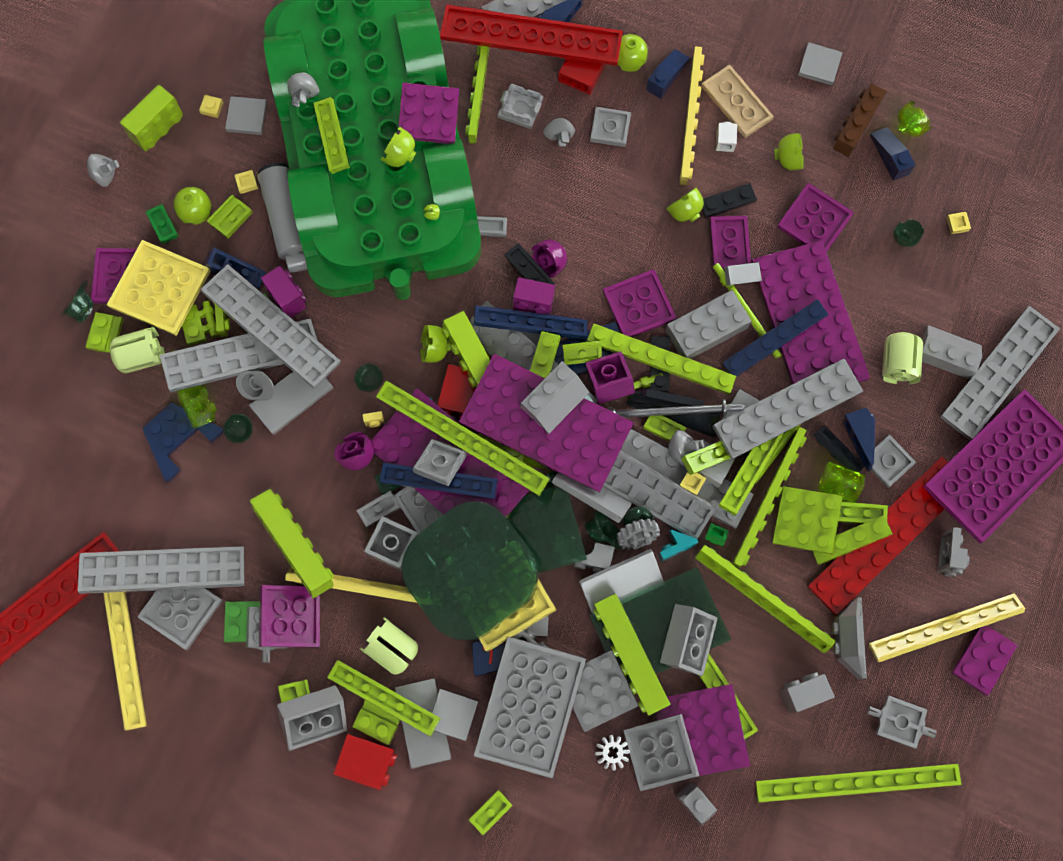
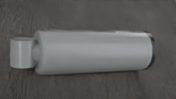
[257,163,307,273]

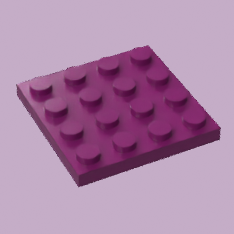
[656,684,750,776]

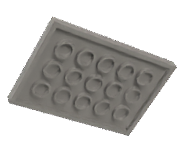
[474,637,586,778]

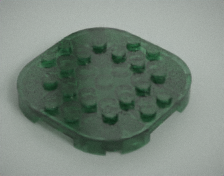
[402,502,539,640]

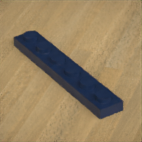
[723,299,829,377]
[473,305,588,340]
[379,463,498,500]

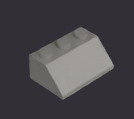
[922,325,982,379]
[520,361,589,434]
[660,604,718,676]
[277,685,348,751]

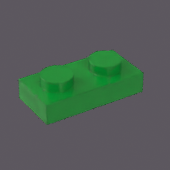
[145,204,179,245]

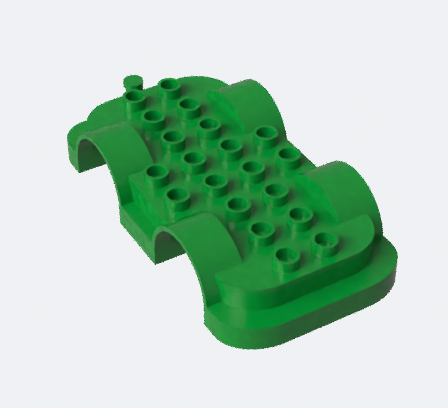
[263,0,482,300]

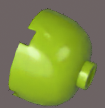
[618,34,648,72]
[381,127,416,167]
[775,133,804,170]
[173,187,212,225]
[666,187,704,222]
[420,325,451,363]

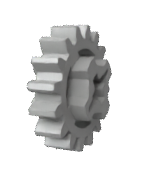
[617,519,660,550]

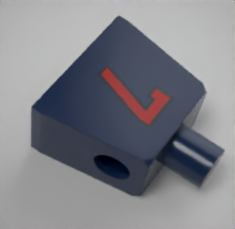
[472,641,504,677]

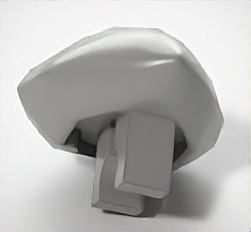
[287,72,320,108]
[543,118,575,147]
[87,154,120,187]
[668,430,704,466]

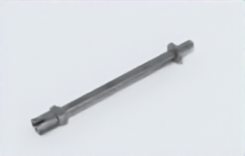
[608,399,745,418]

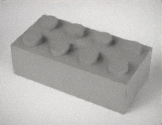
[665,290,752,359]

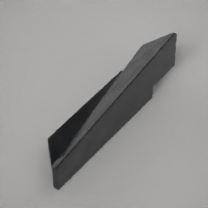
[627,389,721,437]

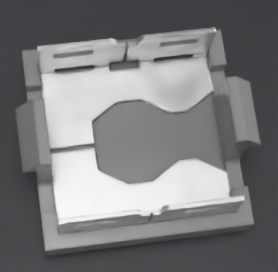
[497,84,544,129]

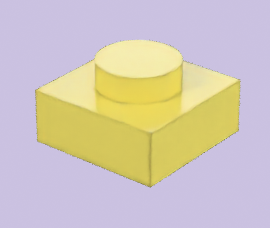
[199,95,224,118]
[235,170,258,194]
[946,212,971,234]
[363,411,385,428]
[680,472,706,495]

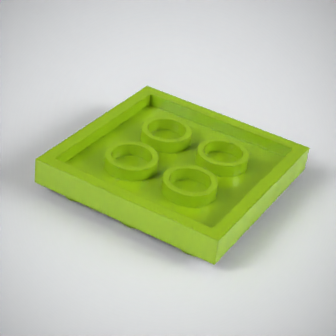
[773,486,843,555]

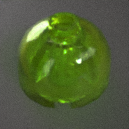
[897,100,933,137]

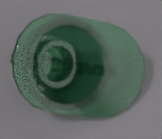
[61,280,93,323]
[584,510,622,549]

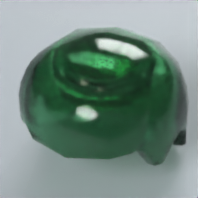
[893,219,925,247]
[354,364,383,393]
[223,414,253,443]
[624,506,655,527]

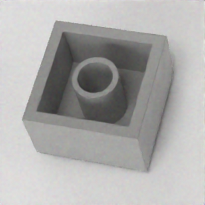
[364,516,419,571]
[780,672,835,714]

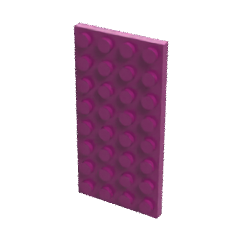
[751,240,870,385]
[459,354,634,493]
[371,388,529,544]
[923,389,1063,544]

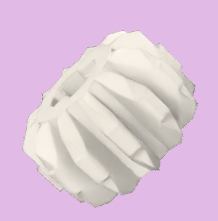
[595,735,630,771]

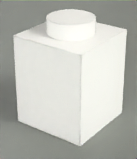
[716,122,737,152]

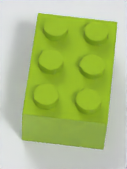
[120,85,183,152]

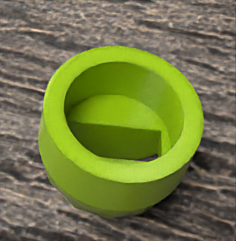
[423,204,440,220]

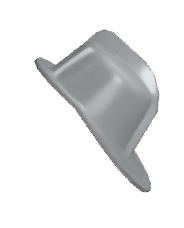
[236,370,274,400]

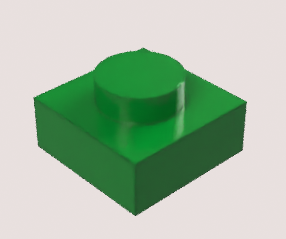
[705,523,729,547]

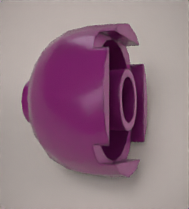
[531,239,567,278]
[334,432,374,471]

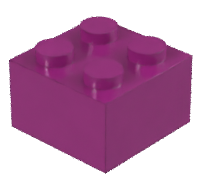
[261,266,306,318]
[513,277,555,315]
[585,351,635,404]

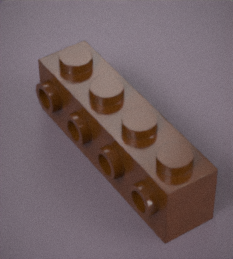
[833,83,887,158]

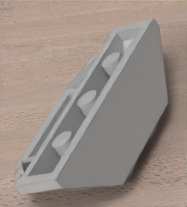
[832,597,867,679]

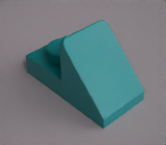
[658,530,698,562]

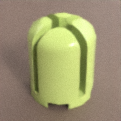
[110,327,165,373]
[882,332,923,384]
[360,617,418,675]

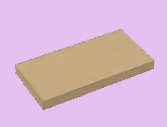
[701,64,774,138]

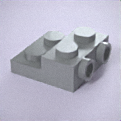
[937,527,970,577]

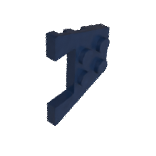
[142,402,225,482]

